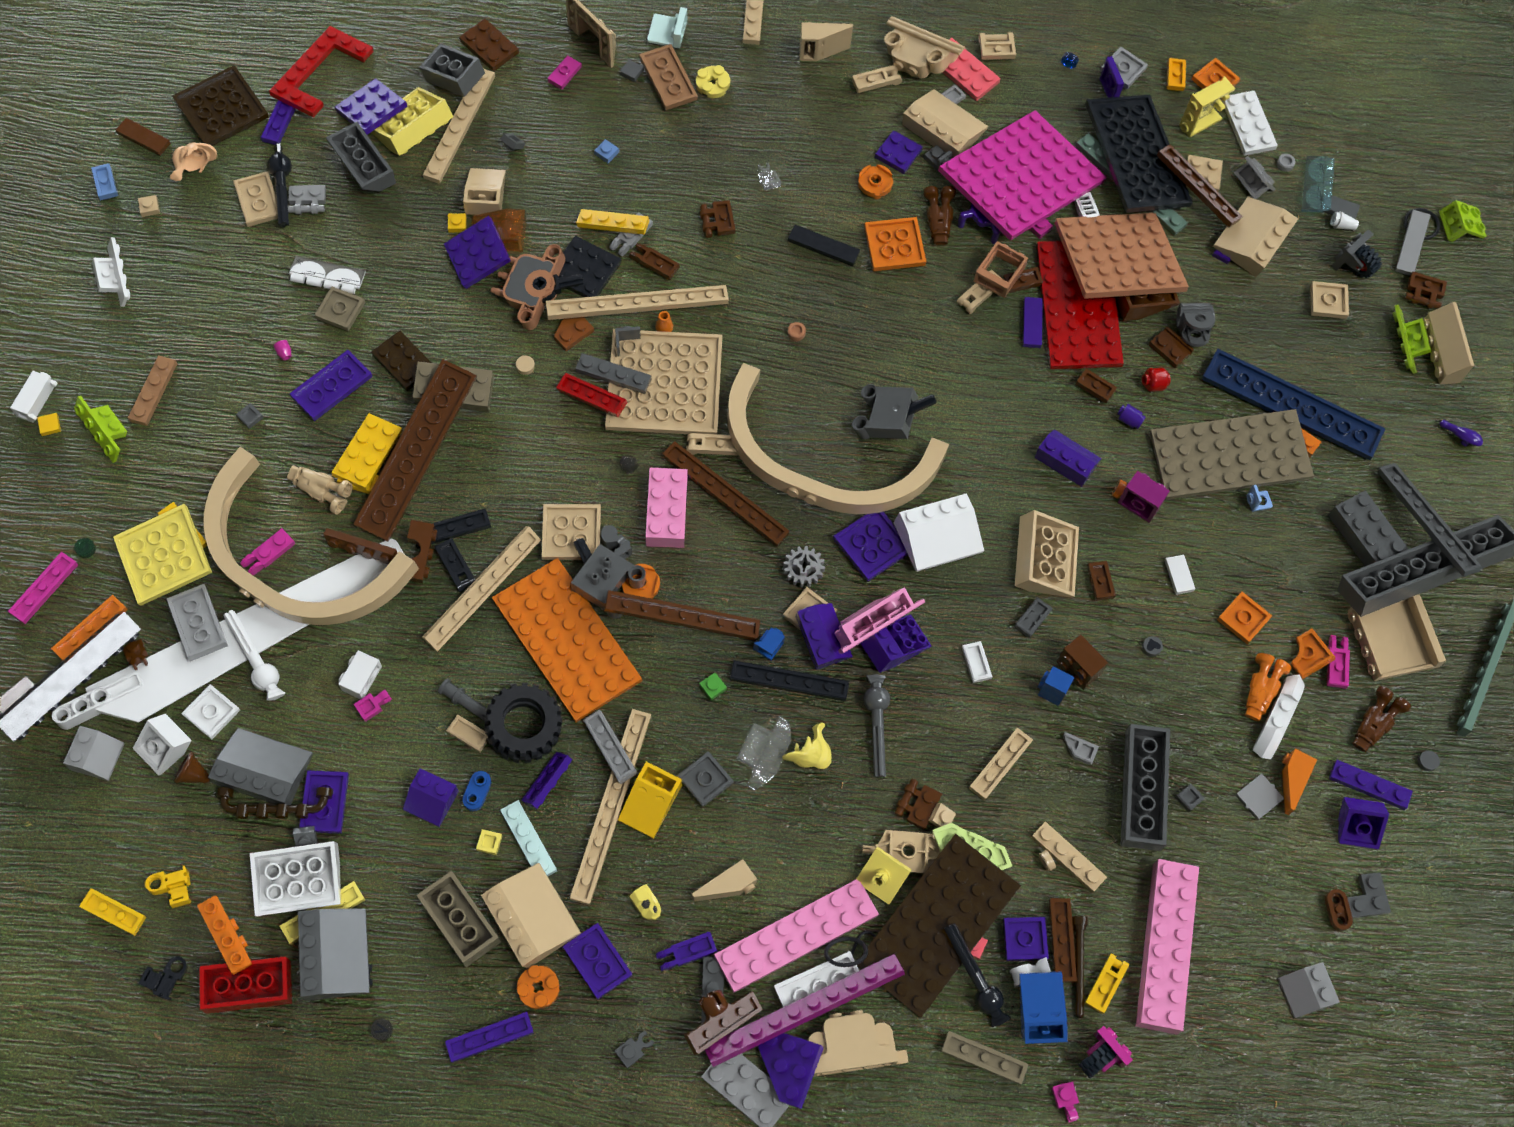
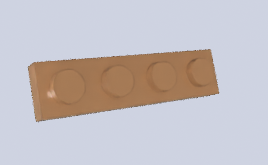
[128,355,177,426]

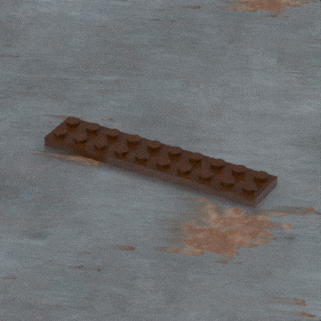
[353,359,477,542]

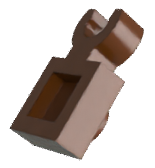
[123,639,148,671]

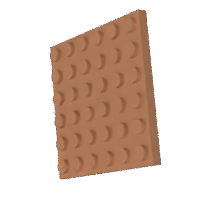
[1054,213,1189,298]

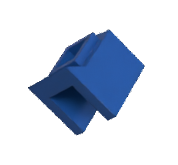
[753,628,785,661]

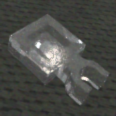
[757,162,781,190]

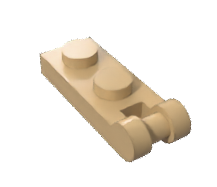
[852,65,902,93]
[957,270,1002,314]
[686,433,738,456]

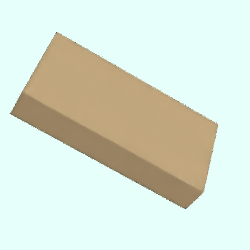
[446,715,488,753]

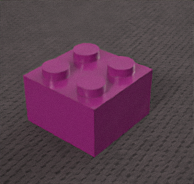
[1118,470,1170,523]

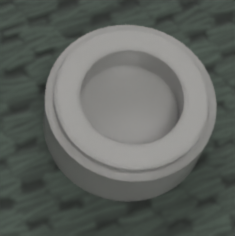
[1277,154,1295,172]

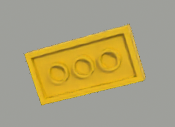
[331,413,403,491]

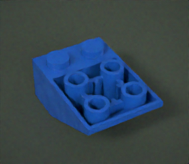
[1019,972,1068,1044]

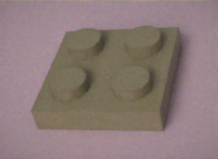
[315,286,365,332]

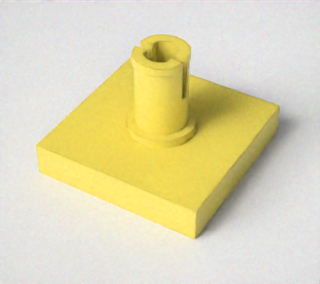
[857,847,912,905]

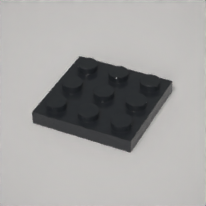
[559,236,622,297]

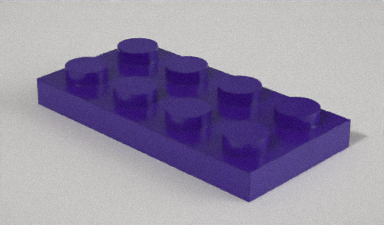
[290,350,373,421]

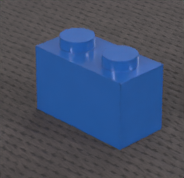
[1038,666,1075,706]

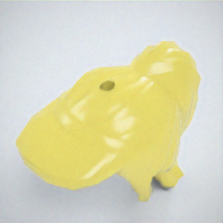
[782,722,832,769]

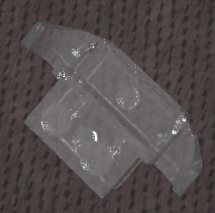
[736,716,792,790]

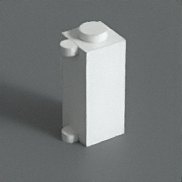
[10,371,58,423]

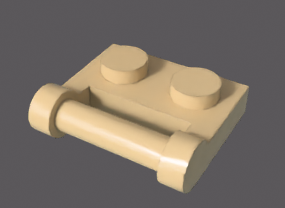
[978,32,1016,60]

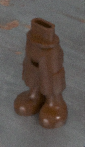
[923,186,956,245]
[1352,686,1411,753]

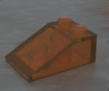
[472,208,527,252]

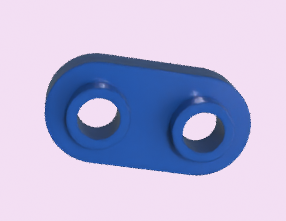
[463,771,491,811]

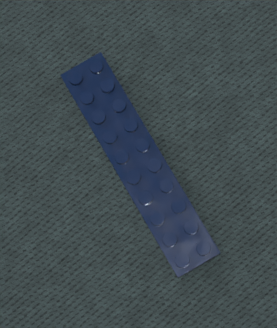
[1201,349,1385,460]

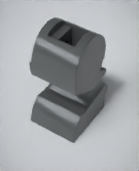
[601,525,632,559]

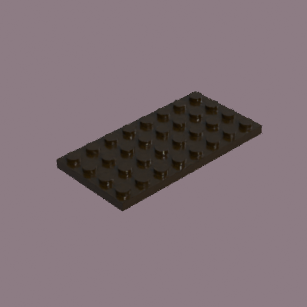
[857,833,1021,1018]

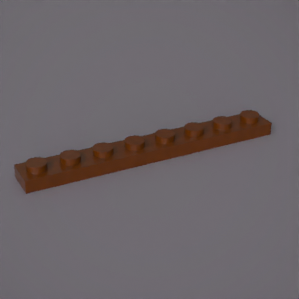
[662,441,790,547]
[604,590,760,641]

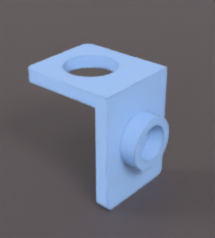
[1246,485,1273,512]

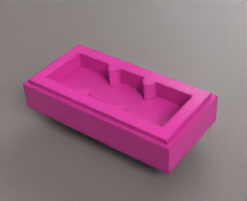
[548,55,582,90]

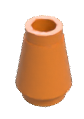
[655,311,673,332]

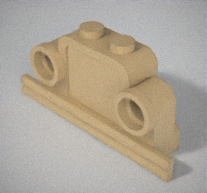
[884,16,965,78]
[807,1010,909,1077]

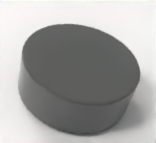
[1418,751,1440,771]

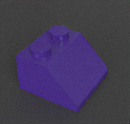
[403,768,459,827]
[1338,797,1389,849]

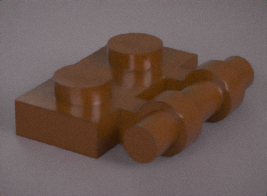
[699,200,736,238]
[1404,271,1447,309]
[894,779,942,830]

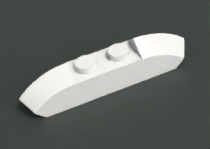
[1253,674,1305,759]

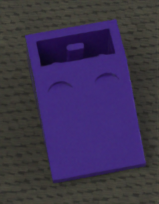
[861,615,931,673]

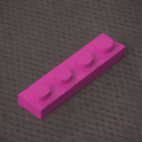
[8,552,78,624]

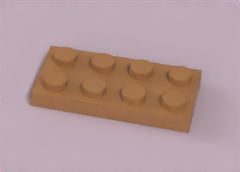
[640,44,698,110]

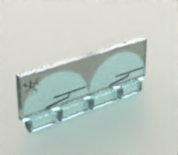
[1301,156,1335,212]

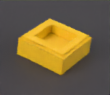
[37,413,61,436]

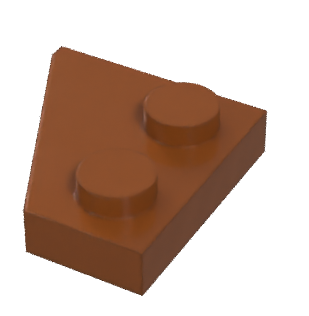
[554,317,594,352]

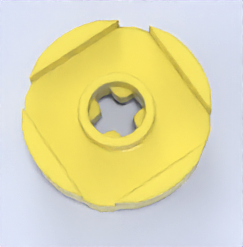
[696,65,730,98]

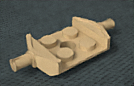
[862,830,940,874]

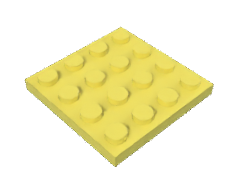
[113,504,212,606]

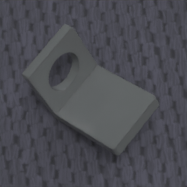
[615,326,641,356]

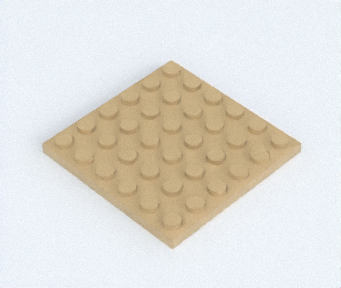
[605,329,722,434]

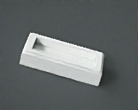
[1164,555,1195,595]
[962,641,992,683]

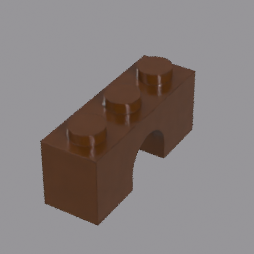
[407,520,438,584]

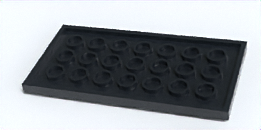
[1085,94,1193,213]

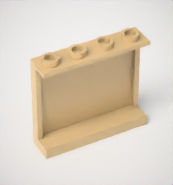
[1348,594,1446,681]

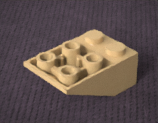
[800,22,853,62]
[463,168,506,216]

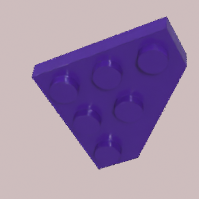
[758,1033,824,1109]

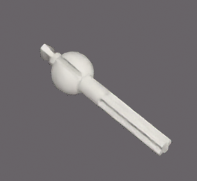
[223,610,285,701]

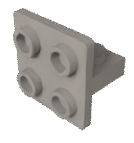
[1234,156,1275,199]

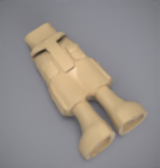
[287,465,352,515]

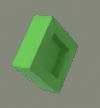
[699,673,727,701]

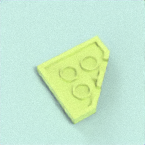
[932,823,1012,870]

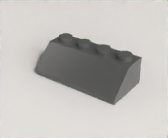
[326,122,396,191]

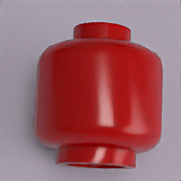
[1141,368,1171,392]

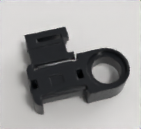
[138,956,188,1001]

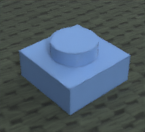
[594,139,619,163]

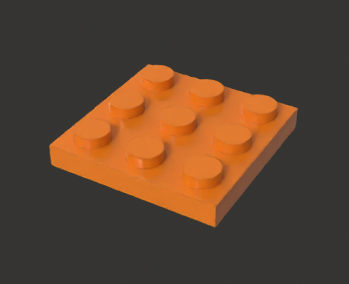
[864,217,926,271]

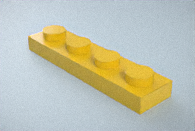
[576,209,649,235]

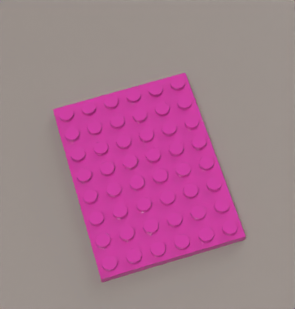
[938,110,1107,241]

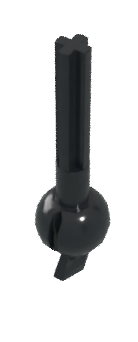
[267,143,292,228]
[944,923,1011,1027]

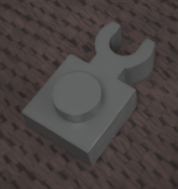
[614,1031,654,1069]

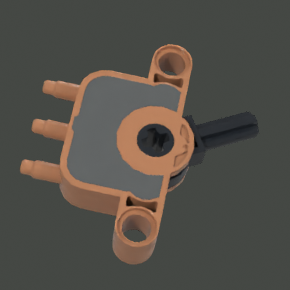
[491,244,584,330]

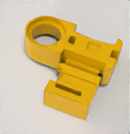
[145,866,191,908]

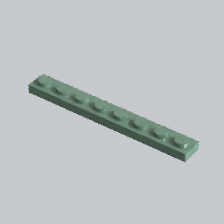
[1076,133,1188,236]
[1457,599,1514,737]

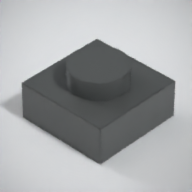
[500,133,526,150]
[293,826,318,847]

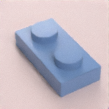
[92,163,118,200]

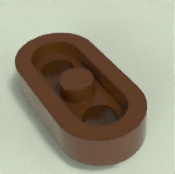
[1325,889,1353,931]

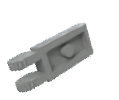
[610,212,653,256]

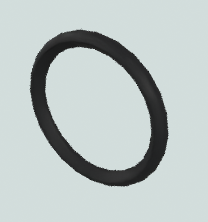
[1404,208,1441,240]
[824,937,868,967]

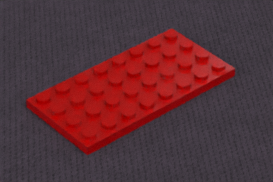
[1036,241,1124,370]

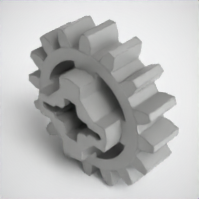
[783,546,825,588]

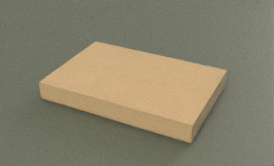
[233,171,278,227]

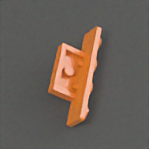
[197,896,252,974]

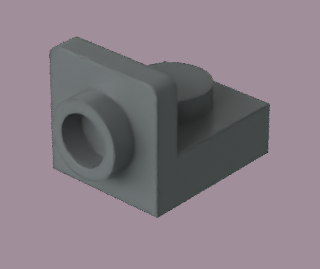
[924,145,952,171]

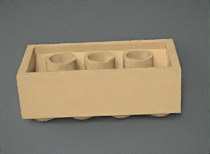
[1424,302,1474,385]

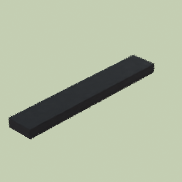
[730,660,849,701]

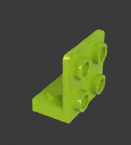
[1439,200,1486,242]

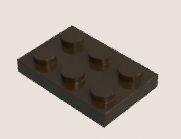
[371,331,431,391]

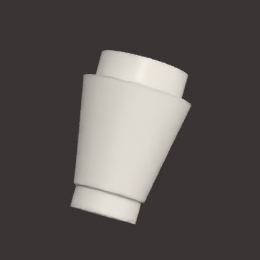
[1330,211,1359,231]

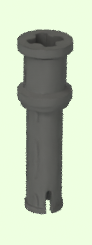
[438,678,487,721]

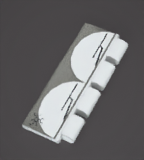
[289,256,366,294]

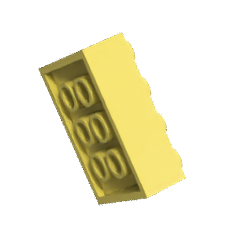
[371,87,453,156]

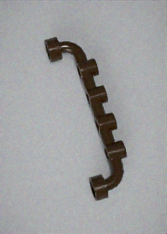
[216,787,333,819]

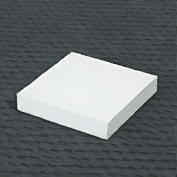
[181,684,240,740]

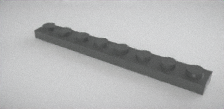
[1378,463,1482,577]

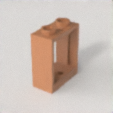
[974,241,1028,298]

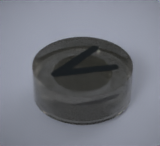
[371,1018,393,1041]

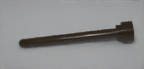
[1072,916,1088,1018]

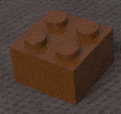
[1057,634,1108,690]

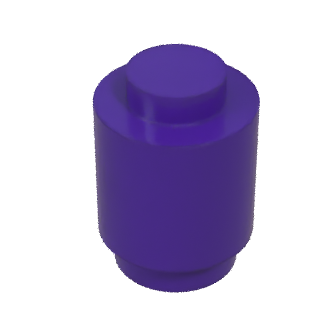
[1117,404,1146,429]

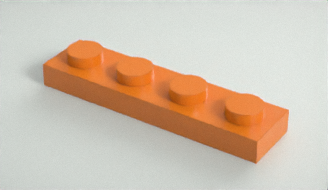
[51,595,128,660]

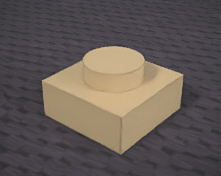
[138,195,160,217]
[928,803,956,828]

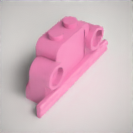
[834,587,925,654]

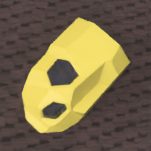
[629,884,661,920]

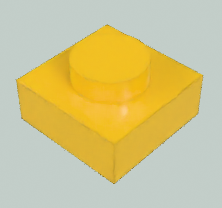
[448,213,467,233]

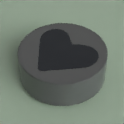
[1142,636,1163,657]

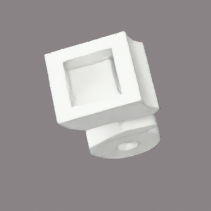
[1010,957,1051,987]

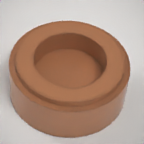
[787,322,806,341]

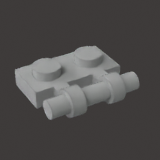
[288,185,326,214]

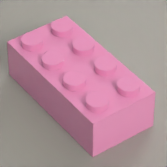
[646,468,688,548]

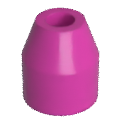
[273,340,292,360]

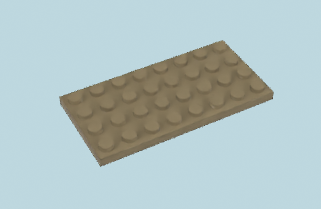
[1150,409,1314,500]

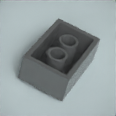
[419,43,485,97]

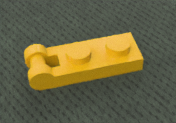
[1084,953,1129,1015]

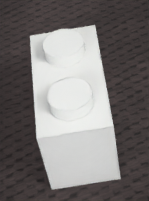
[338,650,382,699]

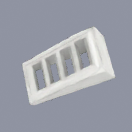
[1074,192,1100,218]

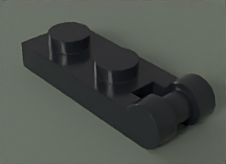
[435,538,475,593]

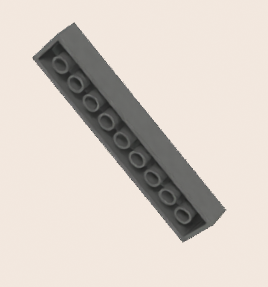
[1337,515,1514,617]

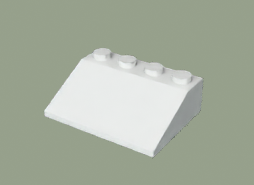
[894,493,984,572]
[250,841,341,917]

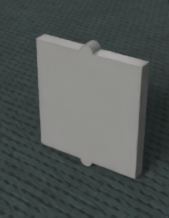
[1236,773,1284,820]

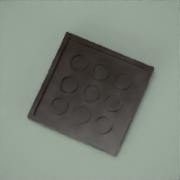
[172,65,269,146]

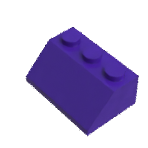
[1035,429,1102,487]
[795,603,853,670]

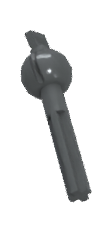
[863,674,891,778]

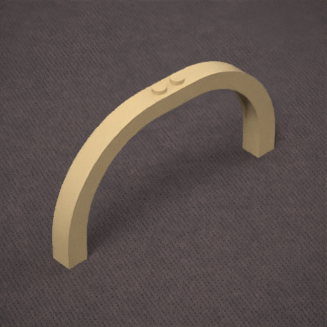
[727,363,949,514]
[204,447,419,625]

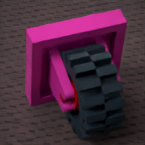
[1079,1026,1133,1078]

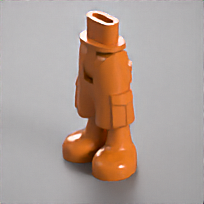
[1245,653,1291,721]

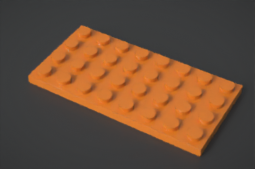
[492,558,642,723]

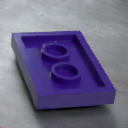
[299,770,349,834]
[563,923,633,1000]

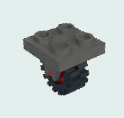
[1332,229,1382,278]

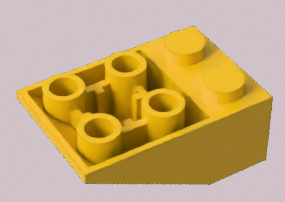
[618,762,682,839]

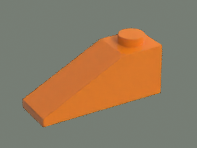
[1282,748,1317,816]

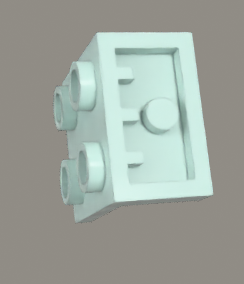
[647,7,687,48]

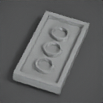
[167,584,228,662]
[701,1054,789,1127]

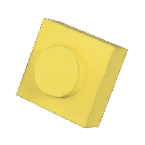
[476,829,502,856]

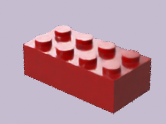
[199,957,292,1014]

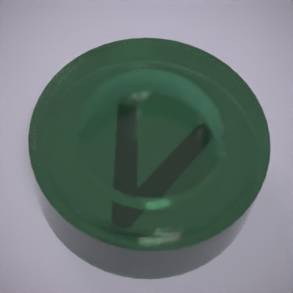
[74,538,96,558]

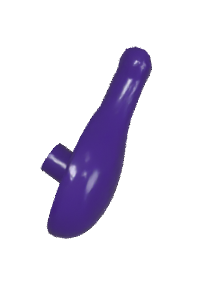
[1440,420,1483,446]

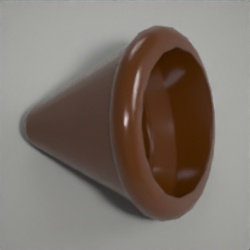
[174,752,210,784]

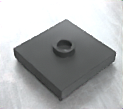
[677,751,734,808]

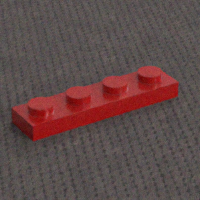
[556,373,628,417]

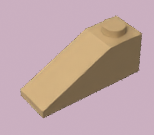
[692,859,757,901]

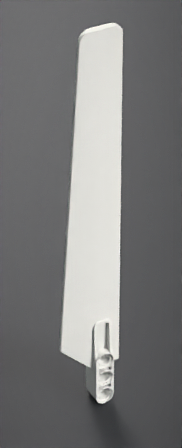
[52,539,405,730]

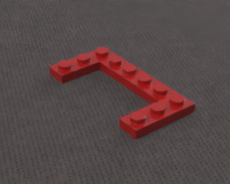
[269,26,374,118]

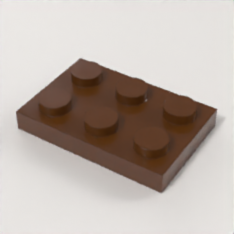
[459,18,519,72]

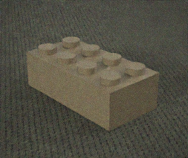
[413,362,494,412]
[416,871,501,967]

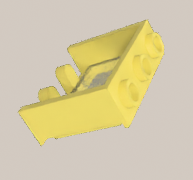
[1179,76,1235,138]

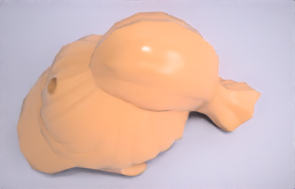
[170,142,217,181]

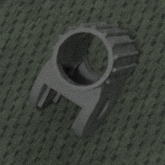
[1176,303,1215,347]

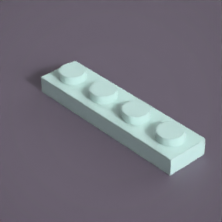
[501,800,557,876]

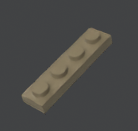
[941,1031,1029,1085]

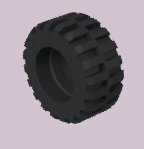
[485,682,562,763]

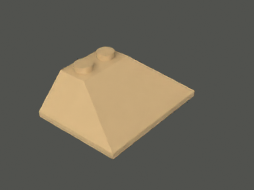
[566,0,616,68]

